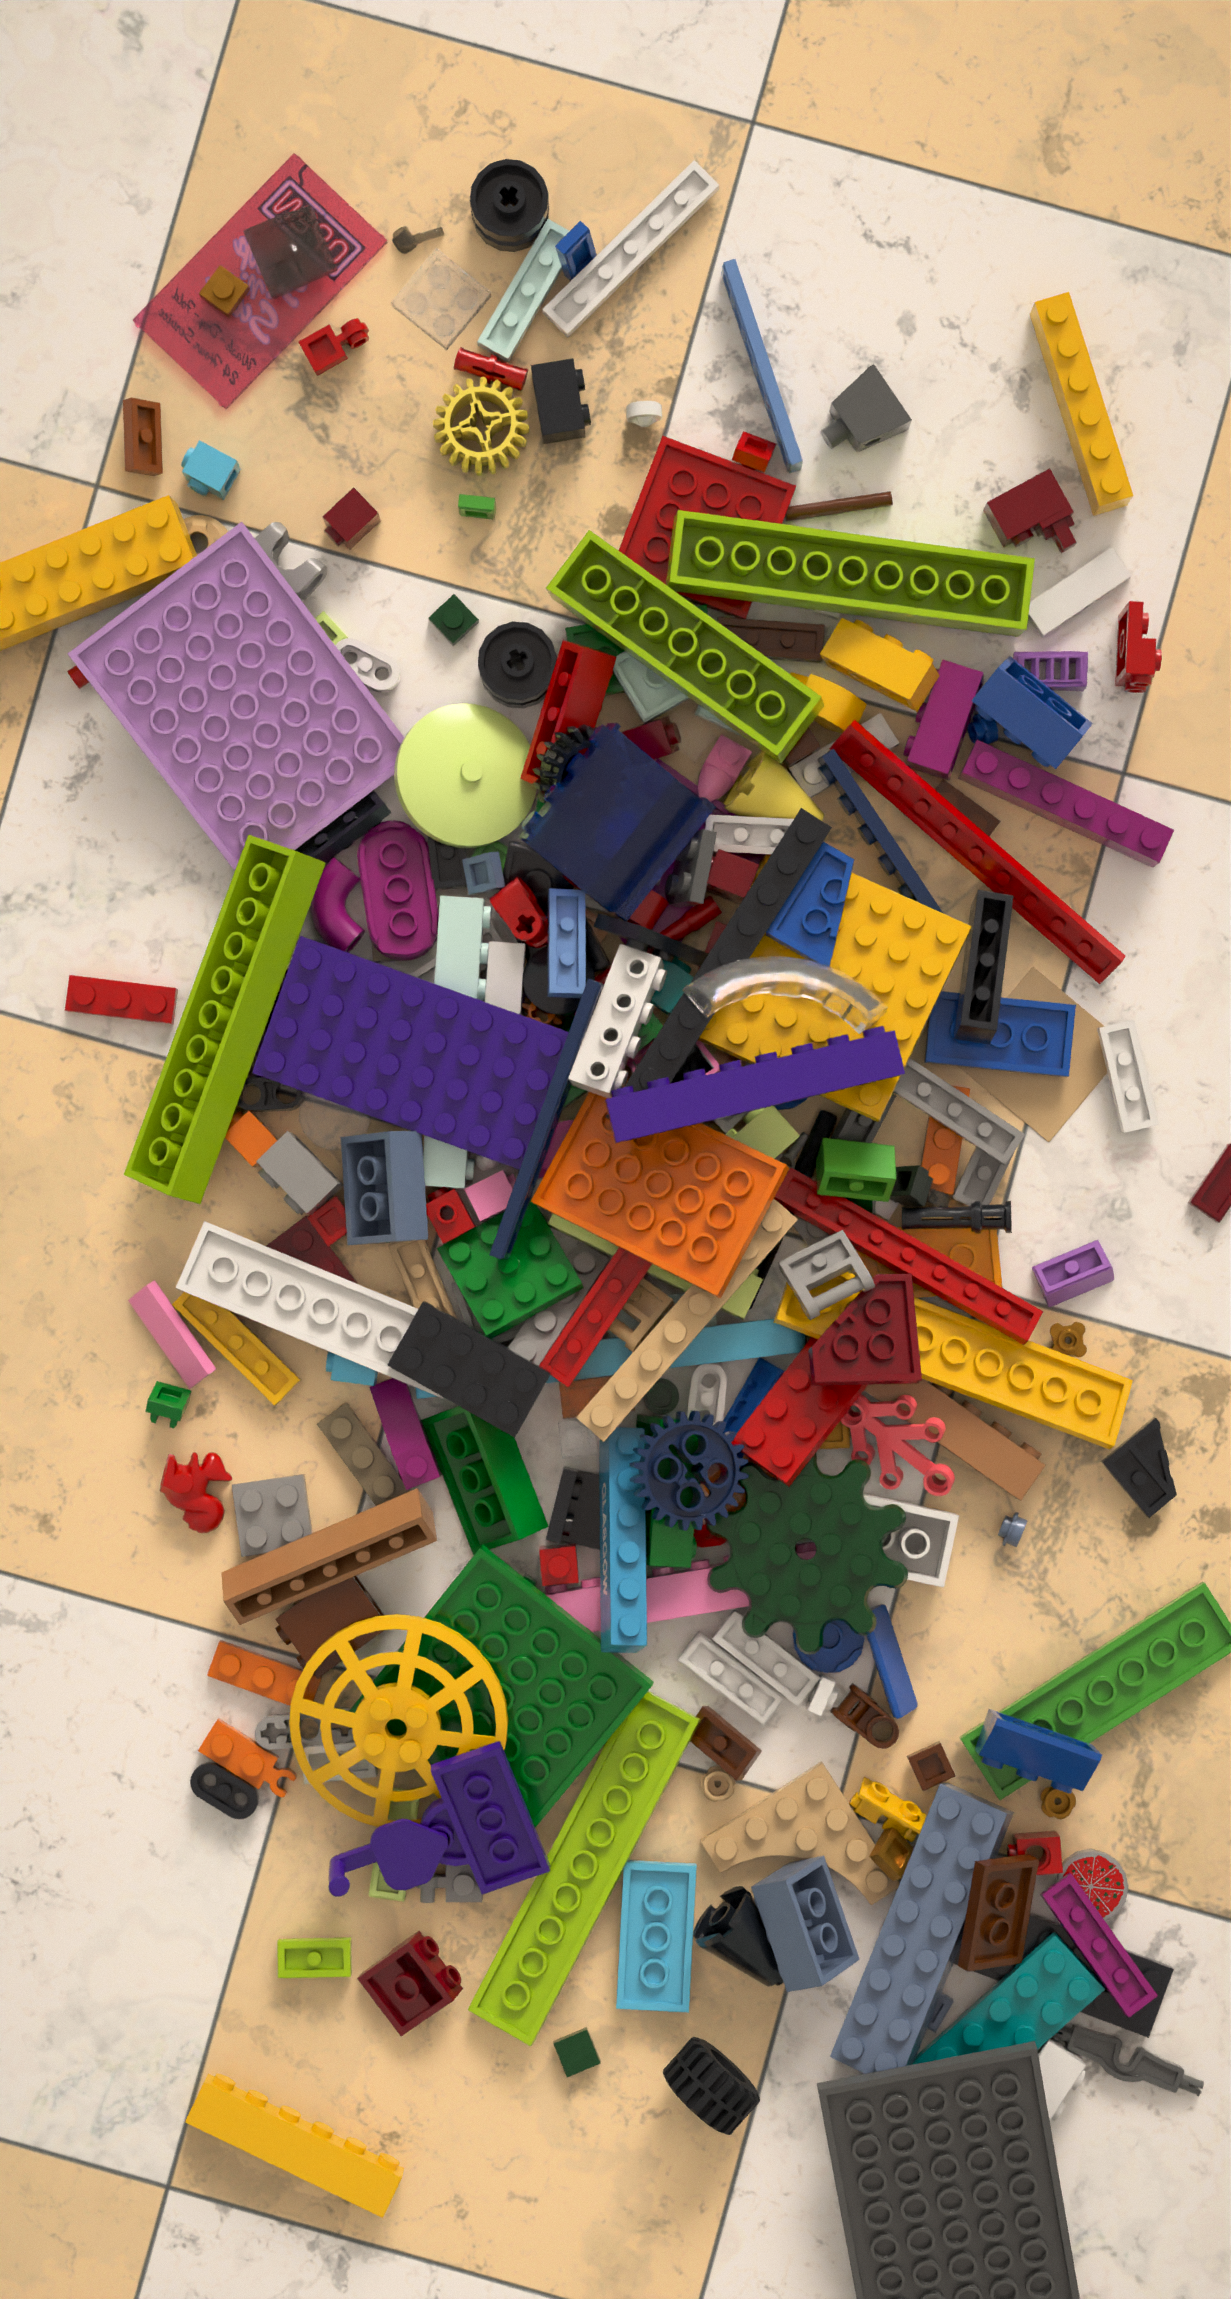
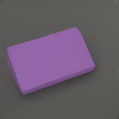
[1032,1240,1114,1307]

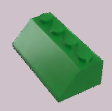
[421,1406,549,1555]
[636,1414,700,1568]

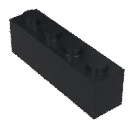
[954,890,1014,1045]

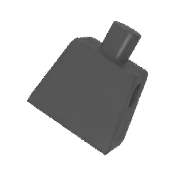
[820,364,912,452]

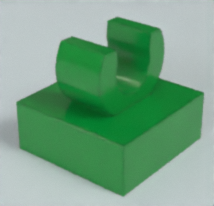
[145,1381,191,1428]

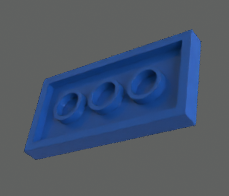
[924,991,1076,1077]

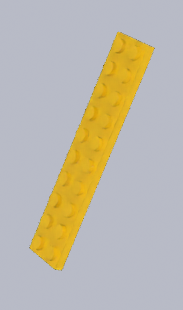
[774,1272,1133,1450]

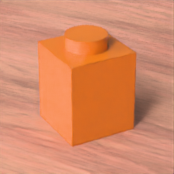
[225,1111,279,1168]

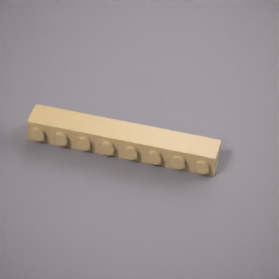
[576,1199,798,1442]

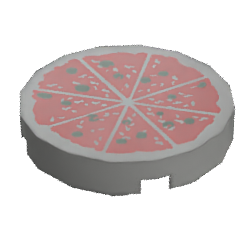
[1055,1849,1128,1921]

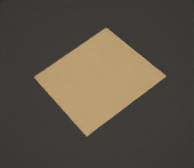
[958,967,1107,1142]

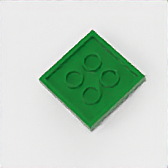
[437,1197,584,1339]

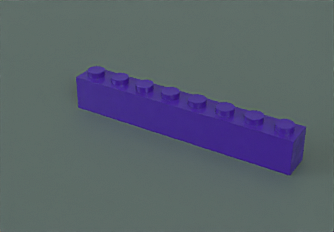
[605,1026,905,1144]

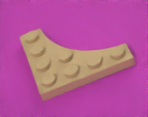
[701,1761,900,1905]

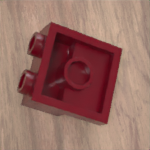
[357,1931,463,2036]

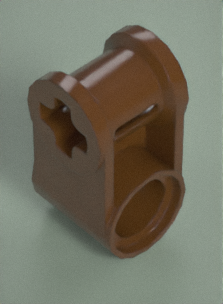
[830,1683,899,1749]

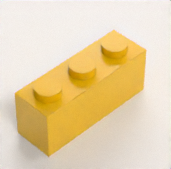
[820,618,940,712]

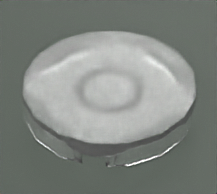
[299,1093,371,1150]

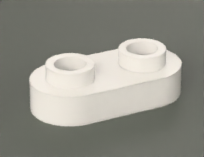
[335,638,400,693]
[687,1363,727,1425]

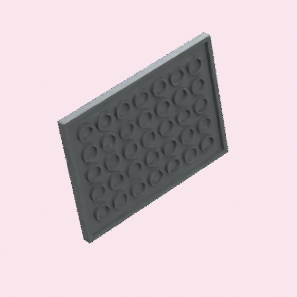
[817,2041,1080,2299]

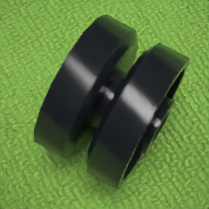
[470,159,549,252]
[478,621,557,709]

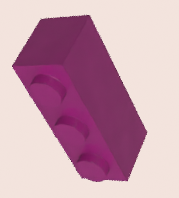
[903,659,984,781]

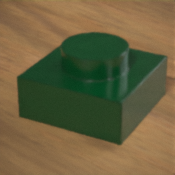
[428,594,479,646]

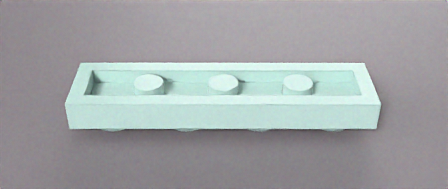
[477,219,569,363]

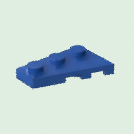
[766,842,854,972]

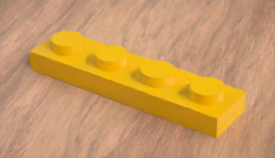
[172,1292,301,1406]

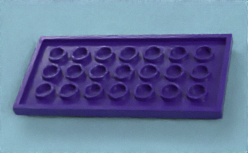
[252,936,569,1170]

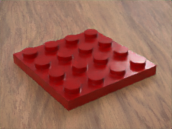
[618,436,796,619]

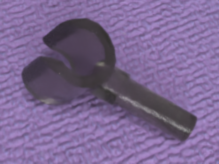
[392,226,444,254]

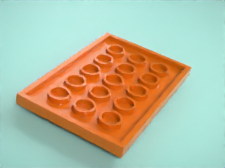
[531,1086,790,1299]

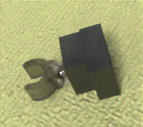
[890,1165,950,1208]

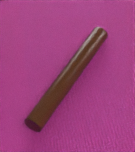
[785,491,893,521]

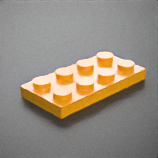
[855,1227,1002,1298]

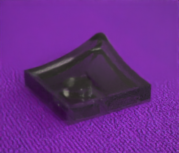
[243,205,338,299]

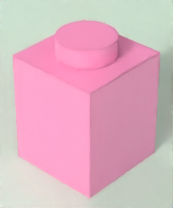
[464,1170,516,1222]

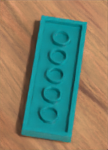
[913,1932,1105,2065]

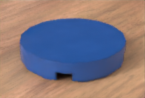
[792,1620,865,1673]

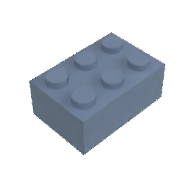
[341,1131,428,1245]
[751,1855,860,1992]

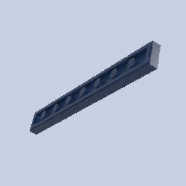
[489,978,604,1259]

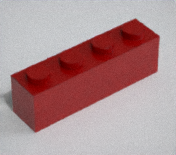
[520,640,617,796]

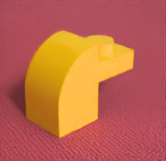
[790,672,867,734]

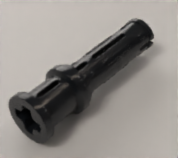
[902,1201,1012,1234]

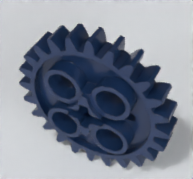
[629,1410,749,1531]

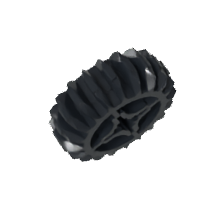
[532,724,628,823]

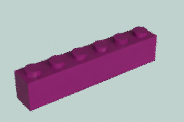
[958,740,1174,868]

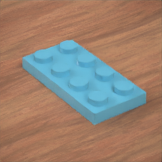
[616,1860,697,2013]

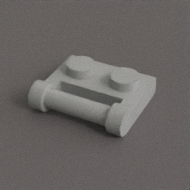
[778,1230,875,1320]

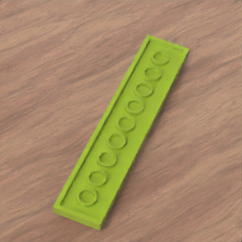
[468,1691,701,2046]

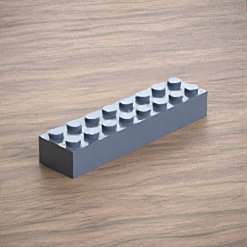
[830,1783,1014,2074]

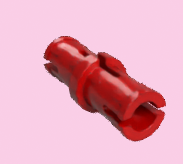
[453,347,528,391]

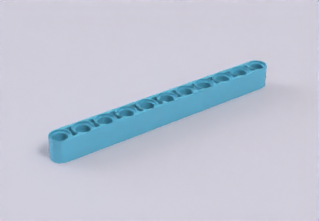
[415,1318,806,1399]

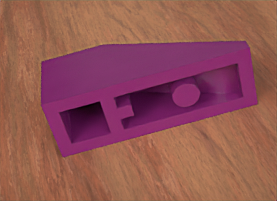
[369,1378,442,1490]

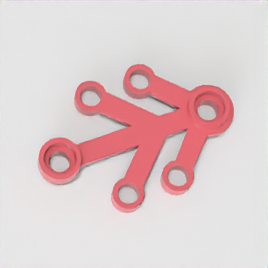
[840,1394,955,1496]

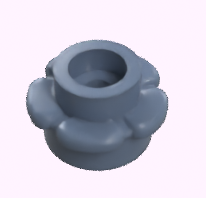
[998,1512,1027,1547]

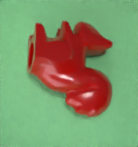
[160,1452,232,1533]

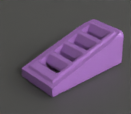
[1013,651,1088,691]

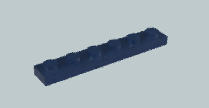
[817,749,944,914]

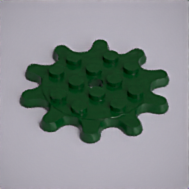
[705,1453,908,1655]

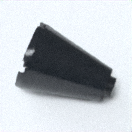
[693,1886,784,1987]

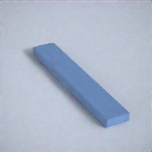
[721,259,803,473]

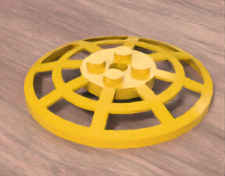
[289,1614,508,1827]

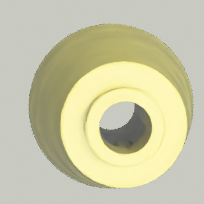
[724,751,824,821]

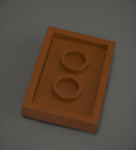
[958,1854,1039,1972]

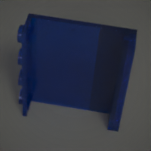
[518,723,716,922]

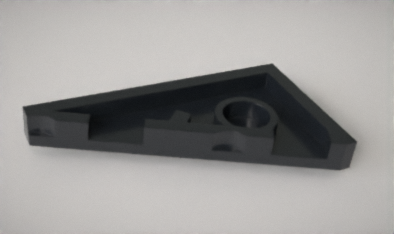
[594,913,709,967]

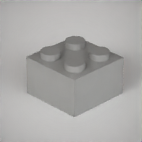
[256,1131,344,1215]

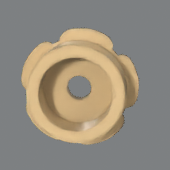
[700,1766,736,1802]

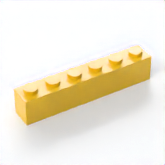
[1029,292,1134,516]
[185,2074,404,2218]

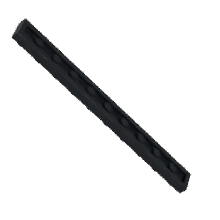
[605,808,832,1120]

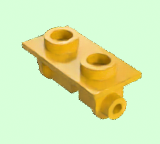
[849,1776,926,1842]

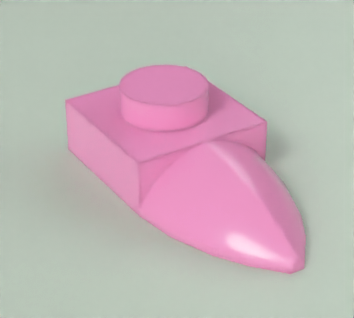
[698,735,752,804]

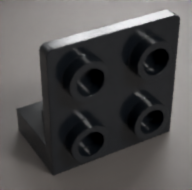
[546,1466,600,1550]

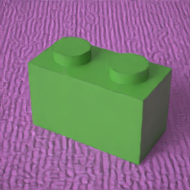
[816,1138,896,1202]

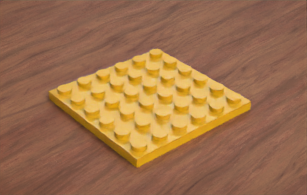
[698,854,972,1122]

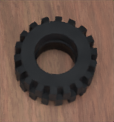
[663,2037,760,2135]

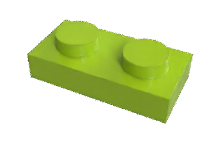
[277,1937,352,1978]

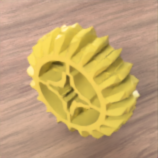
[433,377,529,476]

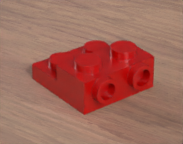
[1115,601,1162,693]

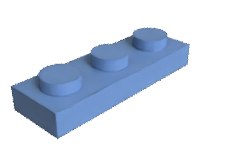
[548,888,586,998]

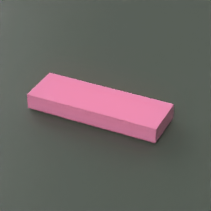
[128,1280,216,1389]

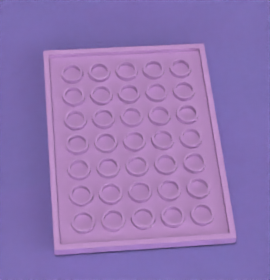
[68,522,404,871]

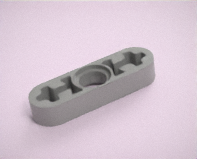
[255,1707,353,1750]

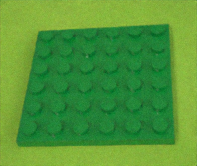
[349,1544,654,1828]

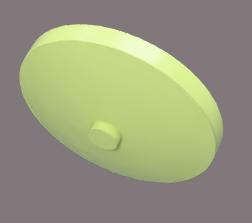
[394,703,537,848]

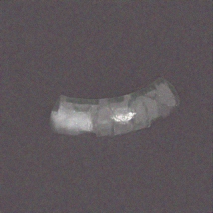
[682,956,889,1035]

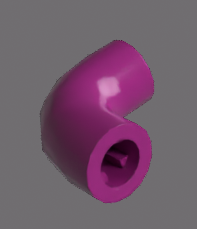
[310,857,365,953]

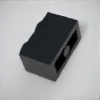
[531,358,591,444]

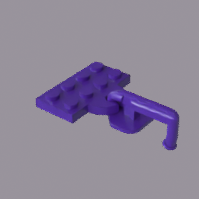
[328,1741,550,1897]

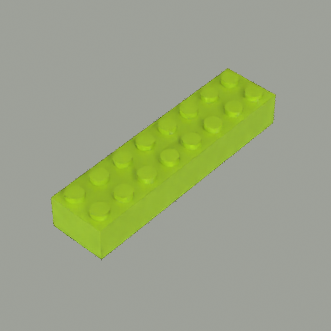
[546,530,824,764]

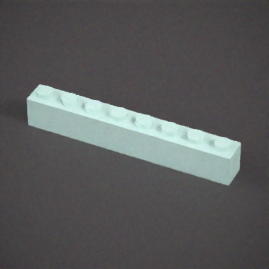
[423,895,491,1188]

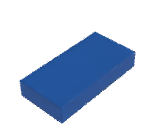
[555,221,597,281]

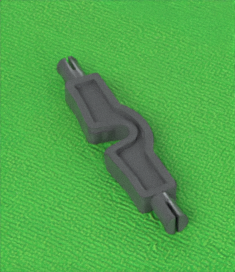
[1052,2024,1204,2096]

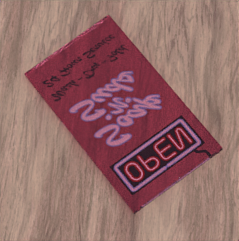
[133,153,388,409]

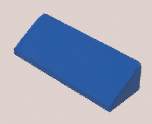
[866,1604,918,1719]

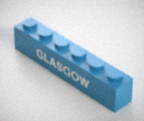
[599,1427,647,1653]

